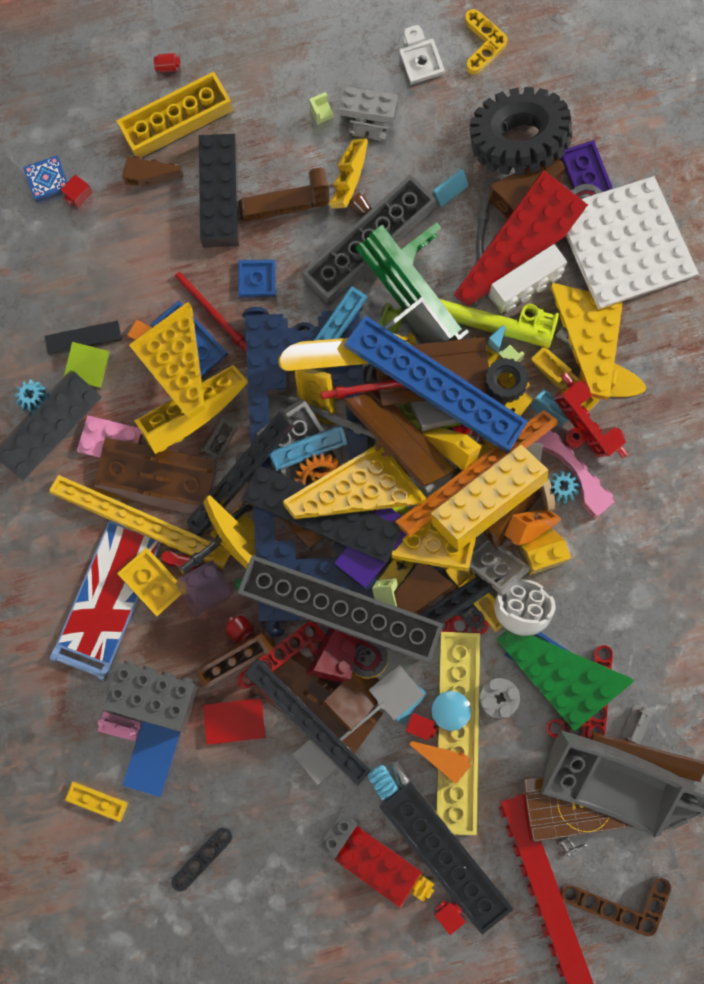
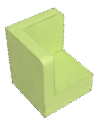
[309,92,334,124]
[498,345,524,362]
[372,578,398,607]

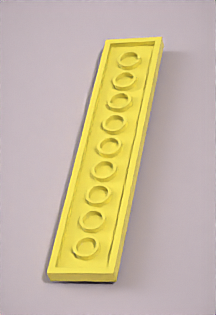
[436,632,480,835]

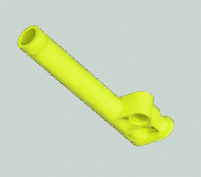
[439,299,559,348]

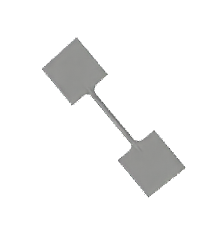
[292,665,424,785]

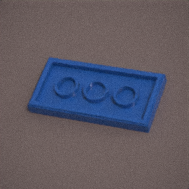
[151,301,229,379]
[122,721,181,797]

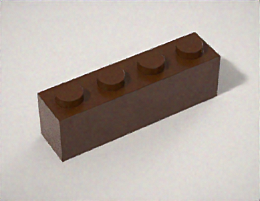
[195,628,276,688]

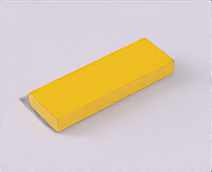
[65,781,128,822]

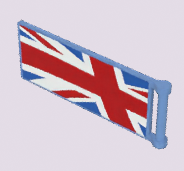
[50,521,162,681]

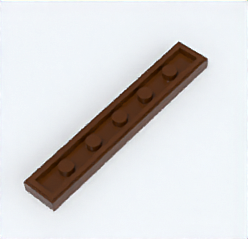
[590,732,704,782]

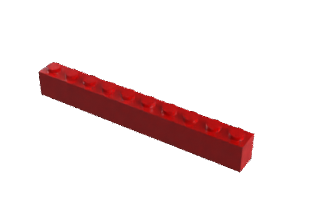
[498,793,594,984]

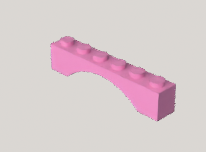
[534,430,615,519]

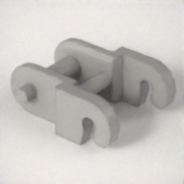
[557,836,588,856]

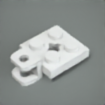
[399,25,445,85]

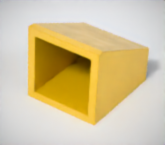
[517,528,571,576]

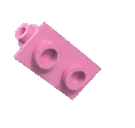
[98,712,141,742]

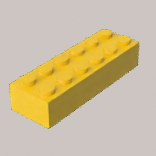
[116,71,233,158]
[431,445,548,551]

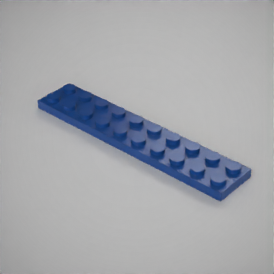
[344,315,528,453]

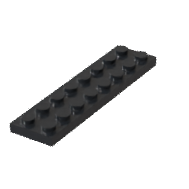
[242,466,402,564]
[379,780,514,935]

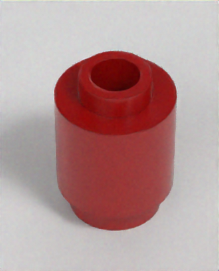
[153,52,181,73]
[563,428,585,450]

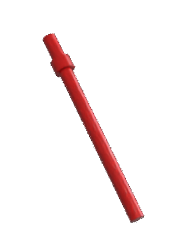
[175,271,246,352]
[320,380,404,400]

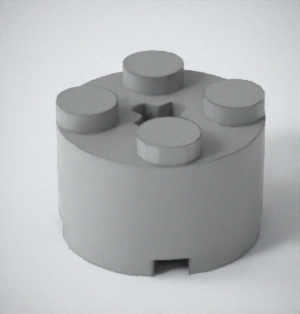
[479,678,520,719]

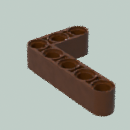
[238,168,330,221]
[559,876,671,937]

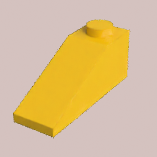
[422,427,481,470]

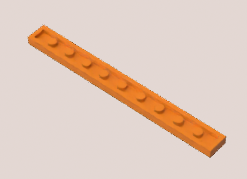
[396,410,558,537]

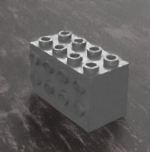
[103,660,199,733]

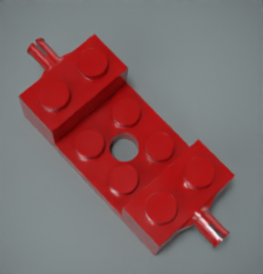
[552,371,628,459]

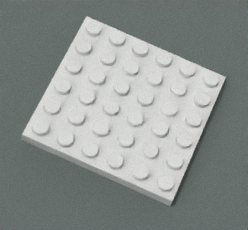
[566,176,699,310]

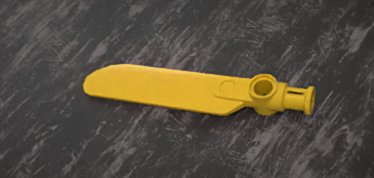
[278,333,416,371]

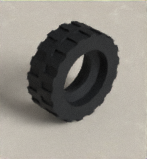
[484,358,528,403]

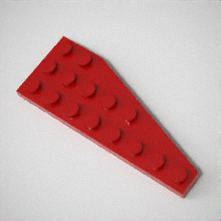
[453,170,588,306]

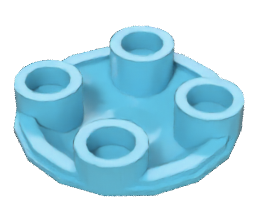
[431,691,471,731]

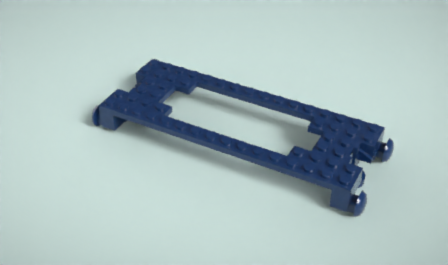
[242,307,376,638]

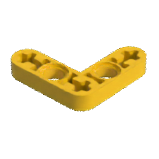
[465,9,508,75]

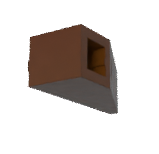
[122,156,183,187]

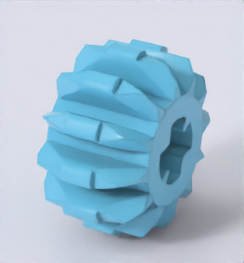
[14,380,47,412]
[549,471,580,504]
[368,765,399,801]

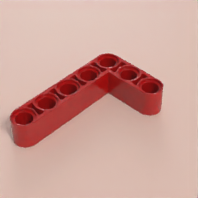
[237,622,325,689]
[545,645,613,739]

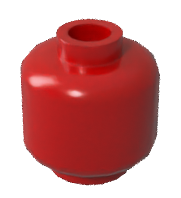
[225,615,255,644]

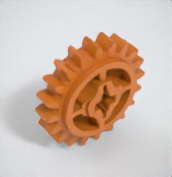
[293,453,343,485]

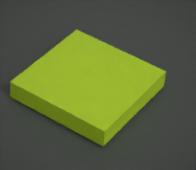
[64,342,110,388]

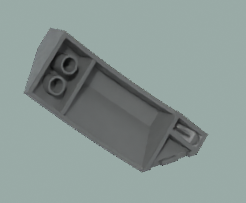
[541,730,704,838]

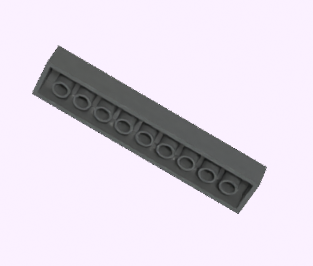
[238,555,443,664]

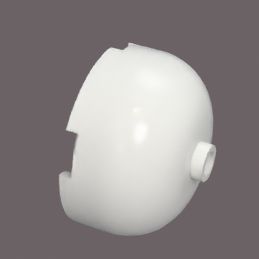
[494,579,555,636]

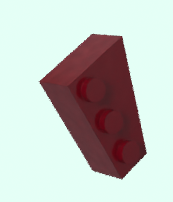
[305,628,357,682]

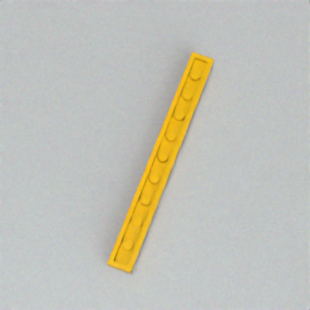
[49,475,231,570]

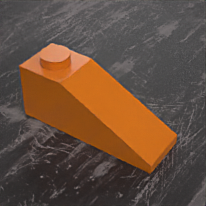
[505,509,561,545]
[409,741,471,784]

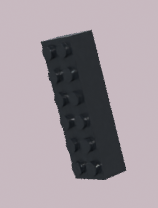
[198,134,239,248]
[0,370,102,481]

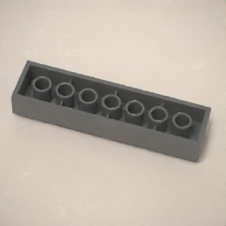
[302,175,436,305]

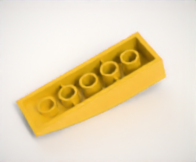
[134,365,248,454]

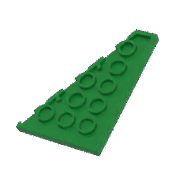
[496,630,634,732]

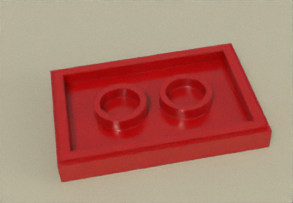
[203,698,266,745]

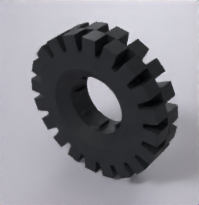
[469,87,572,175]

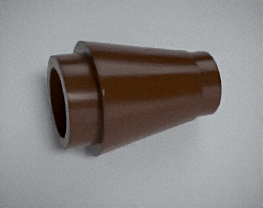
[349,192,372,217]

